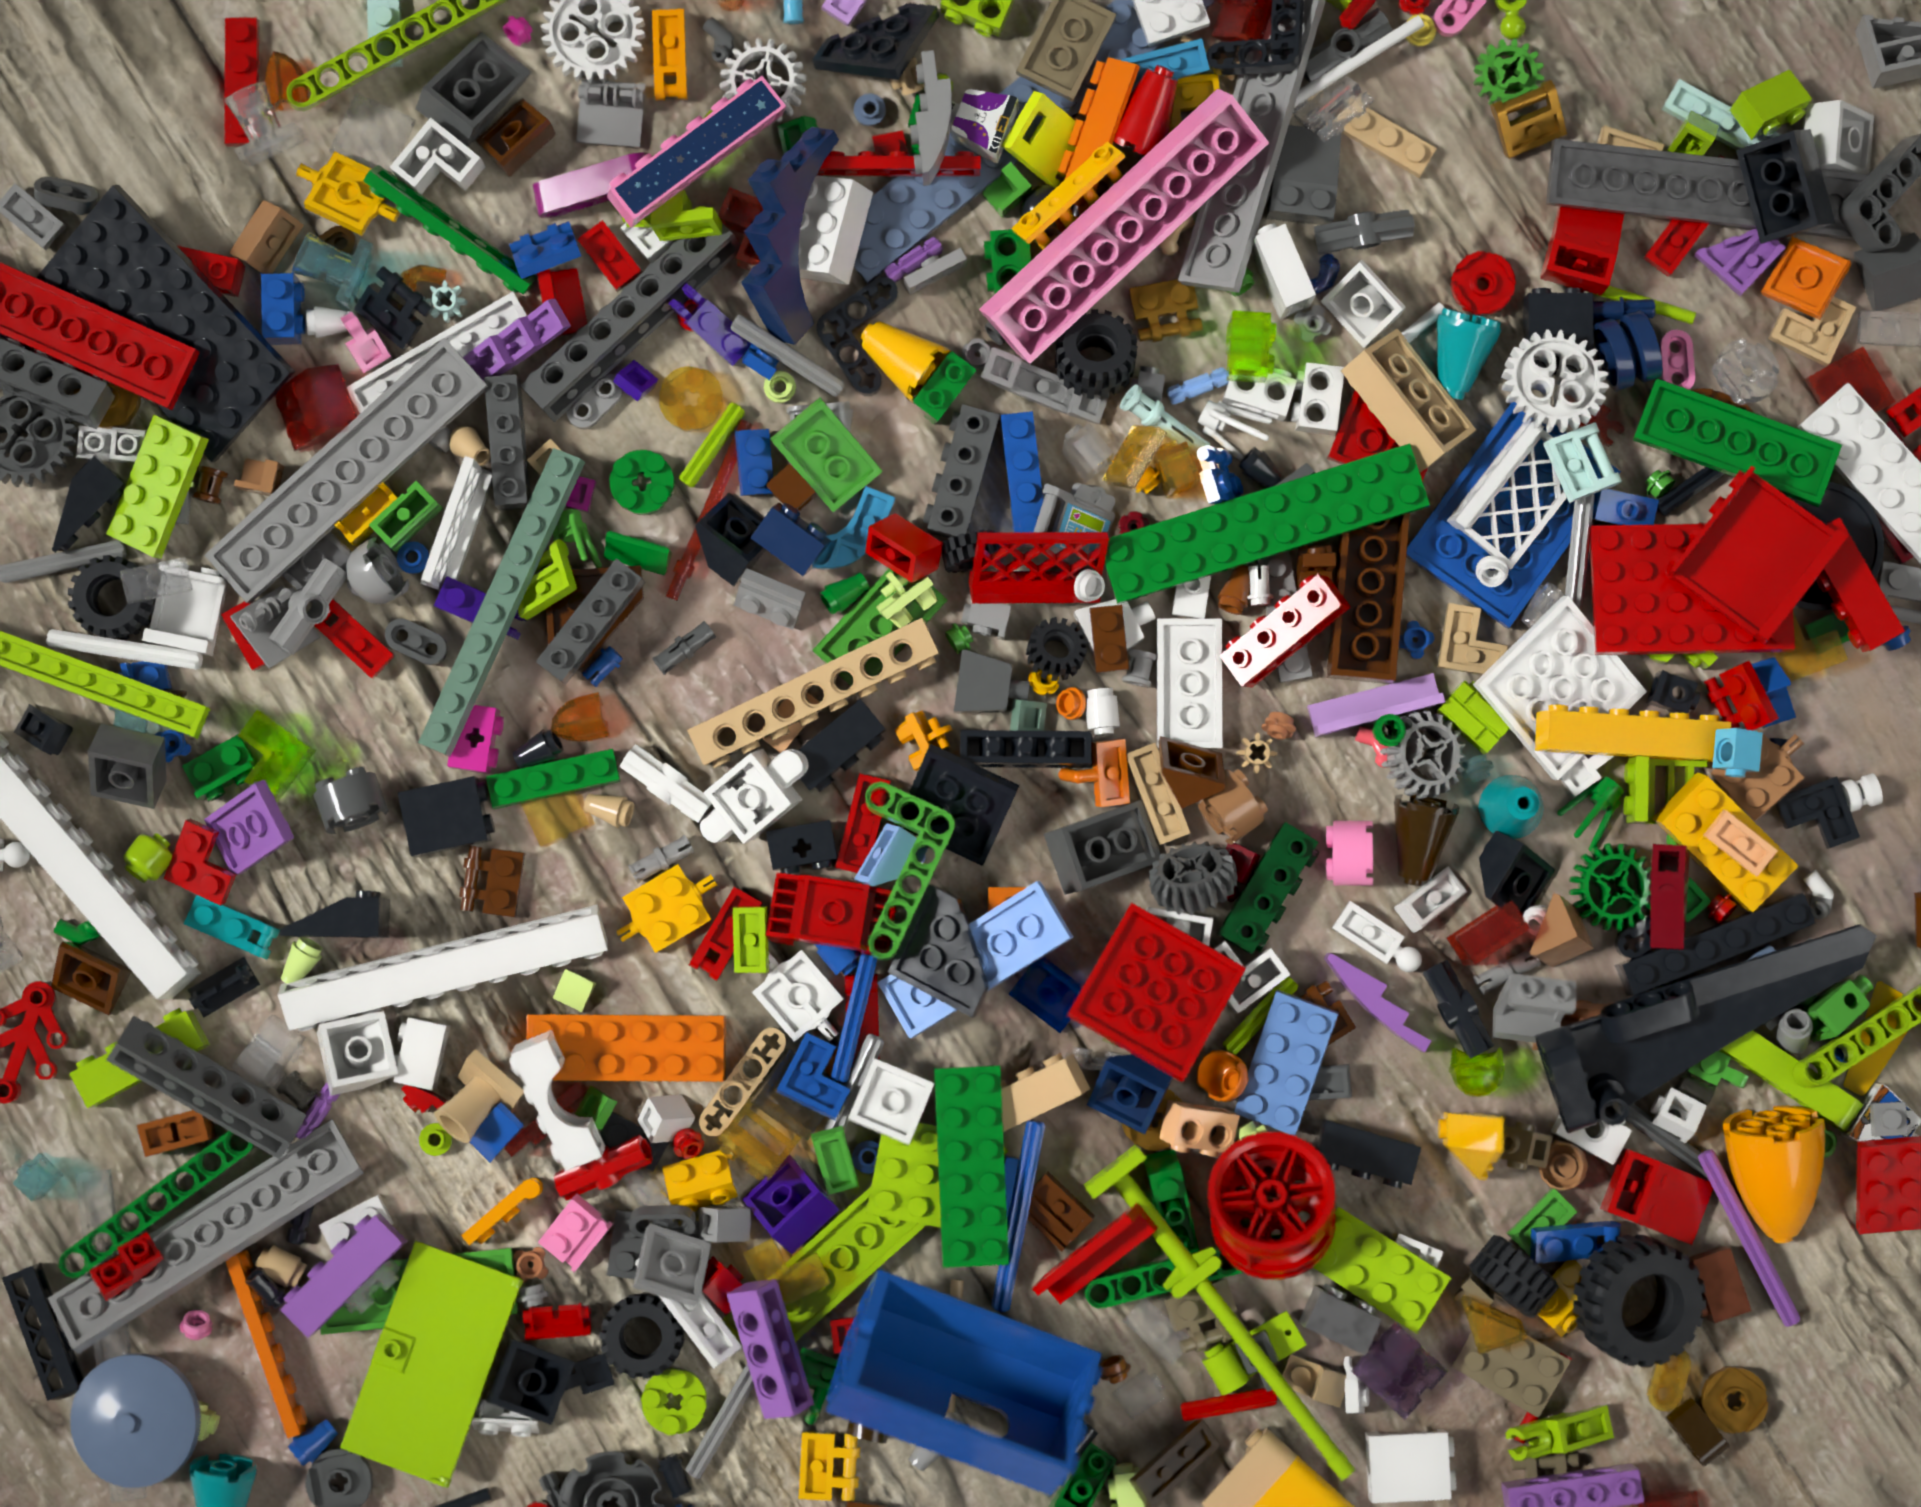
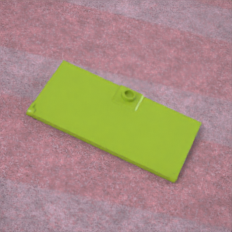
[340,1241,524,1488]

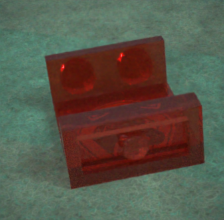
[1446,901,1530,965]

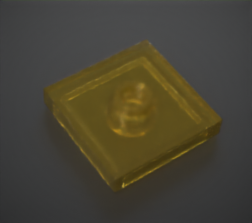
[1103,425,1167,489]

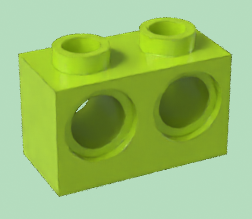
[940,0,1014,37]

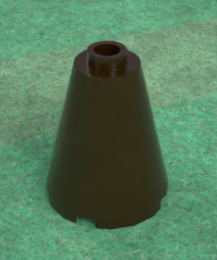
[1394,794,1460,886]

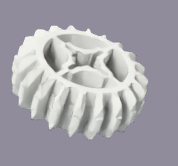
[720,38,806,123]

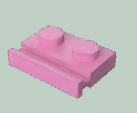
[538,1194,613,1272]

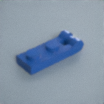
[1530,1221,1621,1263]

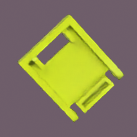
[1001,91,1076,187]

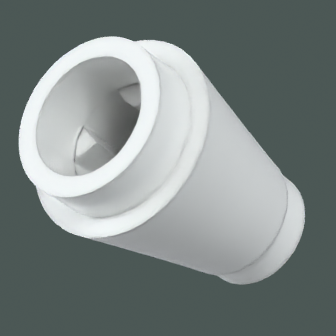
[306,306,352,338]

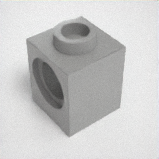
[699,1206,752,1242]

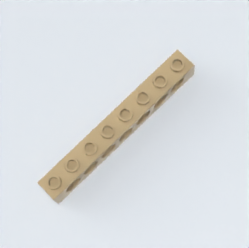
[687,618,940,768]

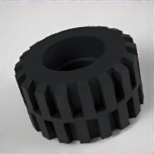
[1055,309,1138,399]
[67,555,157,640]
[1469,1235,1559,1318]
[600,1292,685,1379]

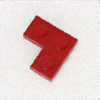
[163,818,237,906]

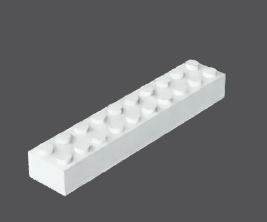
[0,733,201,1000]

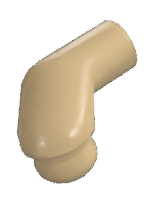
[1158,215,1195,256]

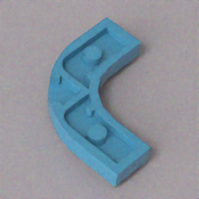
[770,486,896,570]

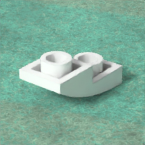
[76,425,145,463]

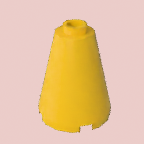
[861,321,951,404]

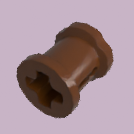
[192,466,228,505]

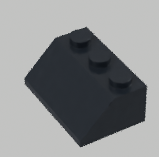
[1736,129,1835,244]

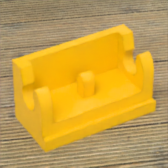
[334,482,398,547]

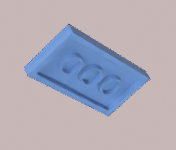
[1234,990,1339,1136]

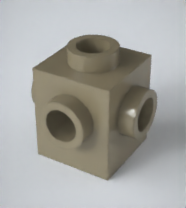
[1499,1121,1552,1171]

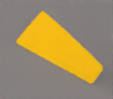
[1843,981,1921,1096]

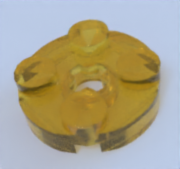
[659,366,724,432]

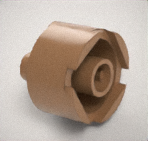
[1197,769,1268,845]

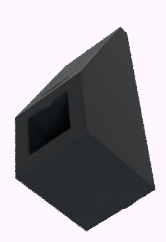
[52,455,124,553]

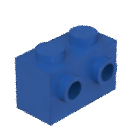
[261,273,305,345]

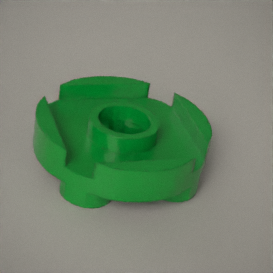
[609,450,675,515]

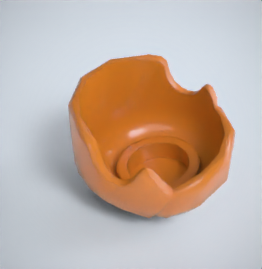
[1196,1050,1249,1103]

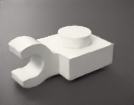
[1560,754,1614,797]
[1344,1356,1371,1414]

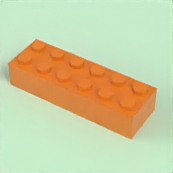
[527,1014,726,1082]

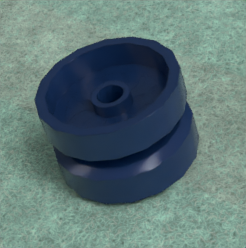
[1593,310,1663,391]

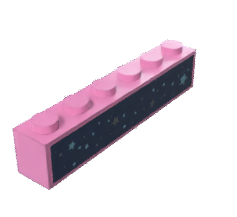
[607,76,786,228]

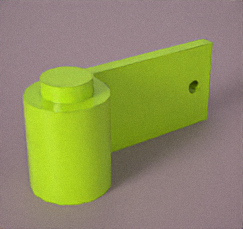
[1202,1310,1307,1396]

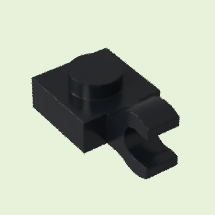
[565,1353,615,1395]

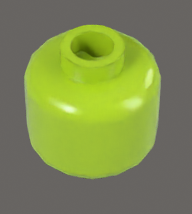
[123,833,172,883]

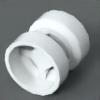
[1840,773,1883,812]

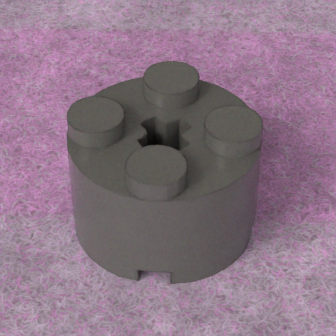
[313,766,389,834]

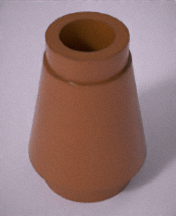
[1217,565,1250,615]

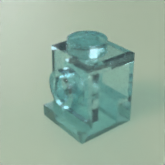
[12,1153,64,1201]

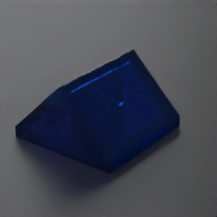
[1009,956,1083,1033]

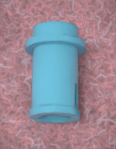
[783,0,804,24]

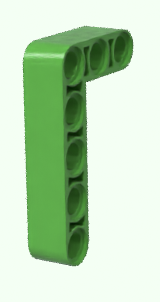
[865,782,955,961]

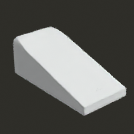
[1394,866,1468,933]

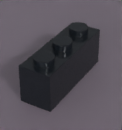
[799,699,886,792]
[1315,1119,1422,1189]

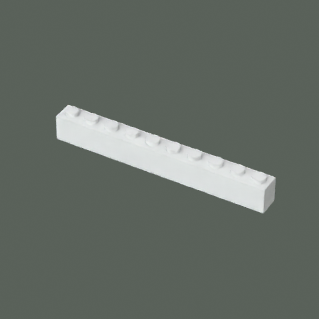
[278,904,608,1031]

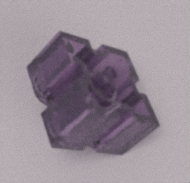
[1351,1322,1448,1420]

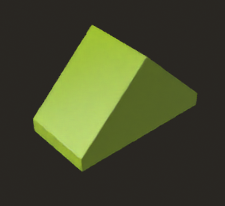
[1667,110,1719,156]

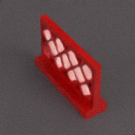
[968,532,1109,604]

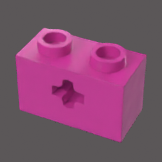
[447,705,504,774]

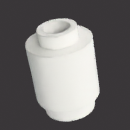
[1086,688,1120,736]

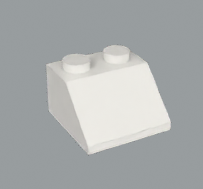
[1803,100,1874,175]
[317,1011,398,1096]

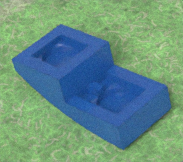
[470,1102,524,1163]

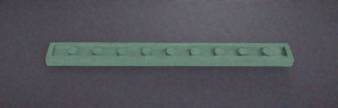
[418,448,585,757]

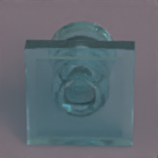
[292,231,375,311]

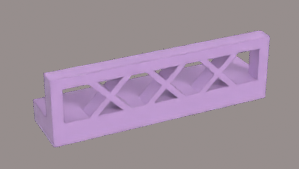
[1307,673,1445,737]

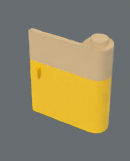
[1202,1428,1354,1507]

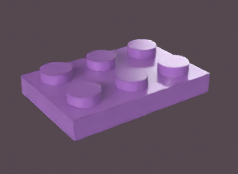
[204,780,294,876]

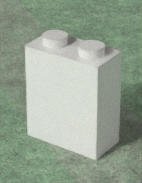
[1251,223,1316,319]

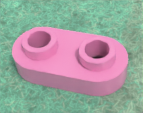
[1433,0,1486,37]
[1659,330,1695,390]

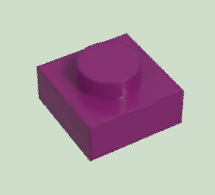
[565,476,596,513]

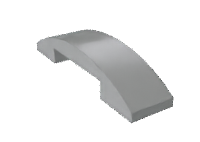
[981,347,1110,424]

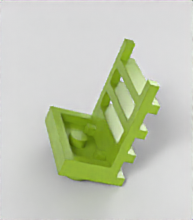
[1624,756,1707,824]

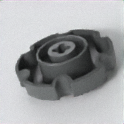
[558,1451,664,1507]

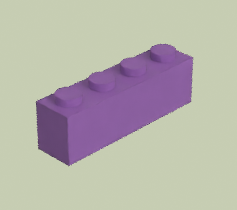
[280,1213,407,1338]

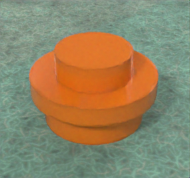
[1056,687,1086,720]

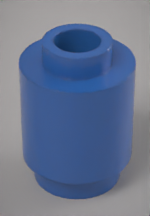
[814,944,861,976]

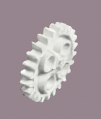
[541,0,646,84]
[1501,330,1609,433]

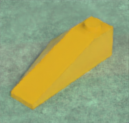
[1438,1112,1503,1180]

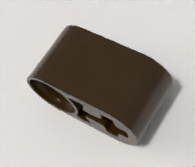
[1664,1397,1730,1467]

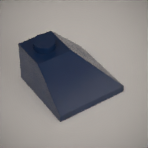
[1087,1054,1173,1135]

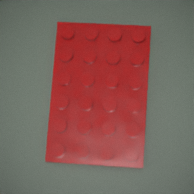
[1590,523,1795,655]

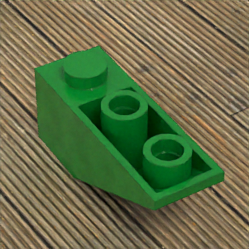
[1144,1149,1199,1258]
[1048,1443,1117,1507]

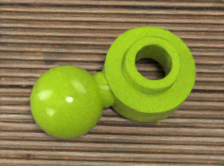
[1495,0,1527,40]

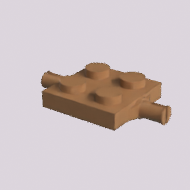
[1711,729,1805,822]

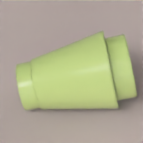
[280,936,323,983]

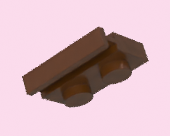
[1028,1171,1095,1252]

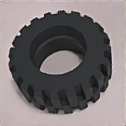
[1573,1234,1706,1368]

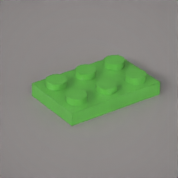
[770,397,883,512]

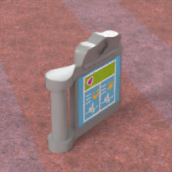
[1025,482,1115,570]

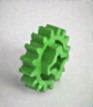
[1473,39,1544,105]

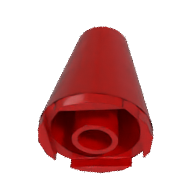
[1113,65,1178,155]

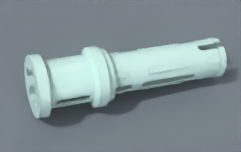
[1120,385,1210,460]

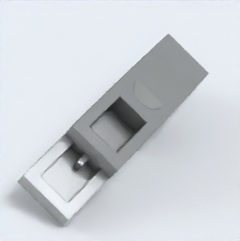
[910,50,952,186]

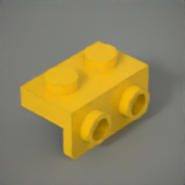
[662,1149,738,1212]
[1537,1260,1582,1337]

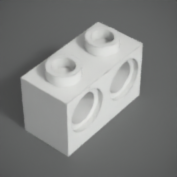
[1222,359,1297,422]
[1291,362,1344,436]

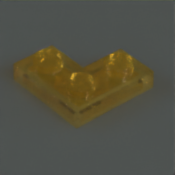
[1774,611,1849,682]
[743,1237,831,1306]

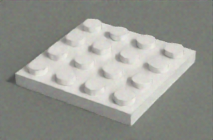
[1473,596,1647,780]

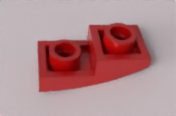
[401,1085,448,1115]
[89,1232,163,1301]

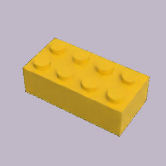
[1652,772,1798,913]

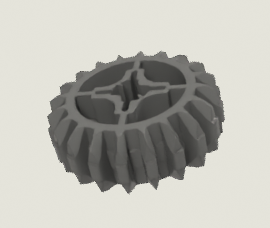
[1149,841,1237,915]

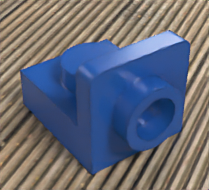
[742,343,779,381]
[118,661,172,691]

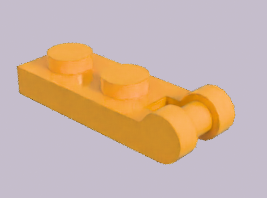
[652,9,688,101]
[461,1177,544,1246]

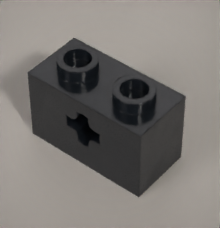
[766,820,838,874]

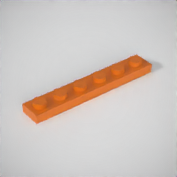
[225,1250,308,1439]

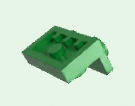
[913,351,977,424]
[182,734,259,802]

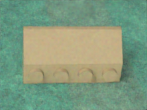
[1341,328,1476,473]

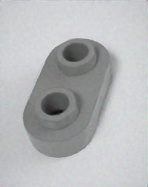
[567,373,623,429]

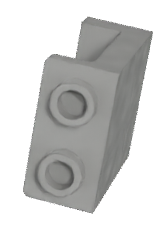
[1493,973,1576,1043]

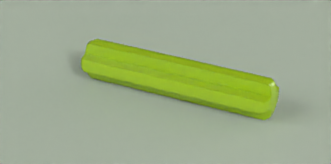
[679,402,745,488]
[1223,976,1298,1054]

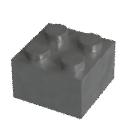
[88,724,167,809]
[1299,1283,1382,1356]

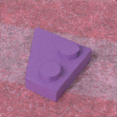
[1694,228,1786,296]

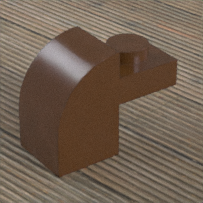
[1296,545,1336,591]

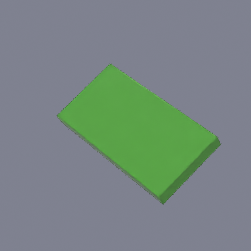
[812,568,948,686]

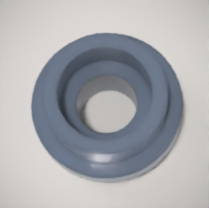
[854,94,886,126]

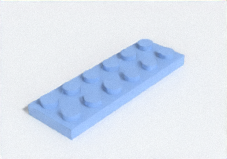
[877,881,1074,1039]

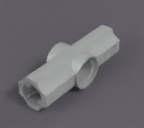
[269,559,347,655]

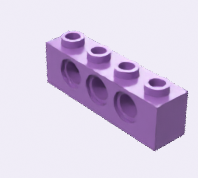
[727,1279,814,1419]
[1501,1463,1644,1507]

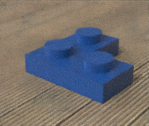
[777,1032,851,1121]

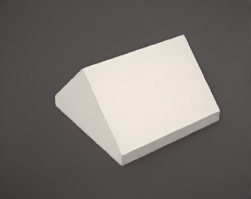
[1321,260,1406,348]

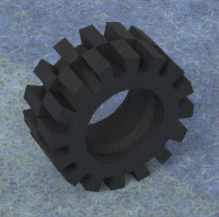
[941,529,1000,573]
[1026,617,1088,681]

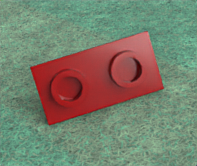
[523,1302,592,1340]

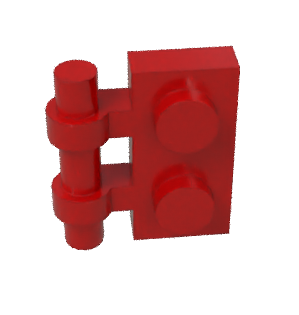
[1704,660,1779,731]

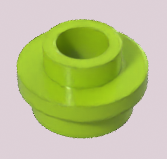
[419,1123,452,1156]

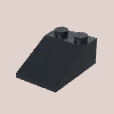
[279,891,390,938]

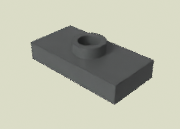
[1309,1064,1352,1100]

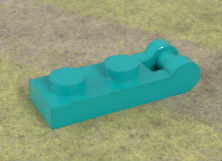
[184,894,279,960]

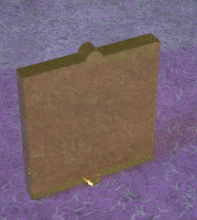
[521,792,589,847]

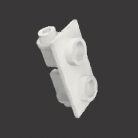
[472,1399,540,1437]

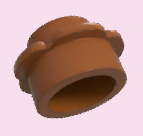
[1099,1355,1131,1384]

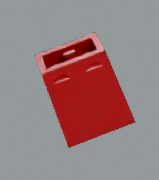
[1540,206,1624,296]
[1600,1148,1713,1245]

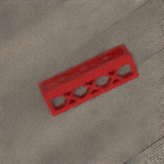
[1032,1202,1158,1305]

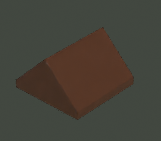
[475,98,556,177]
[1158,736,1226,809]
[51,941,132,1015]

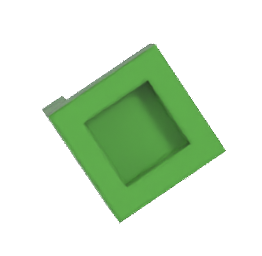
[982,162,1032,218]

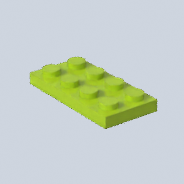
[106,415,209,559]
[1313,1207,1452,1334]

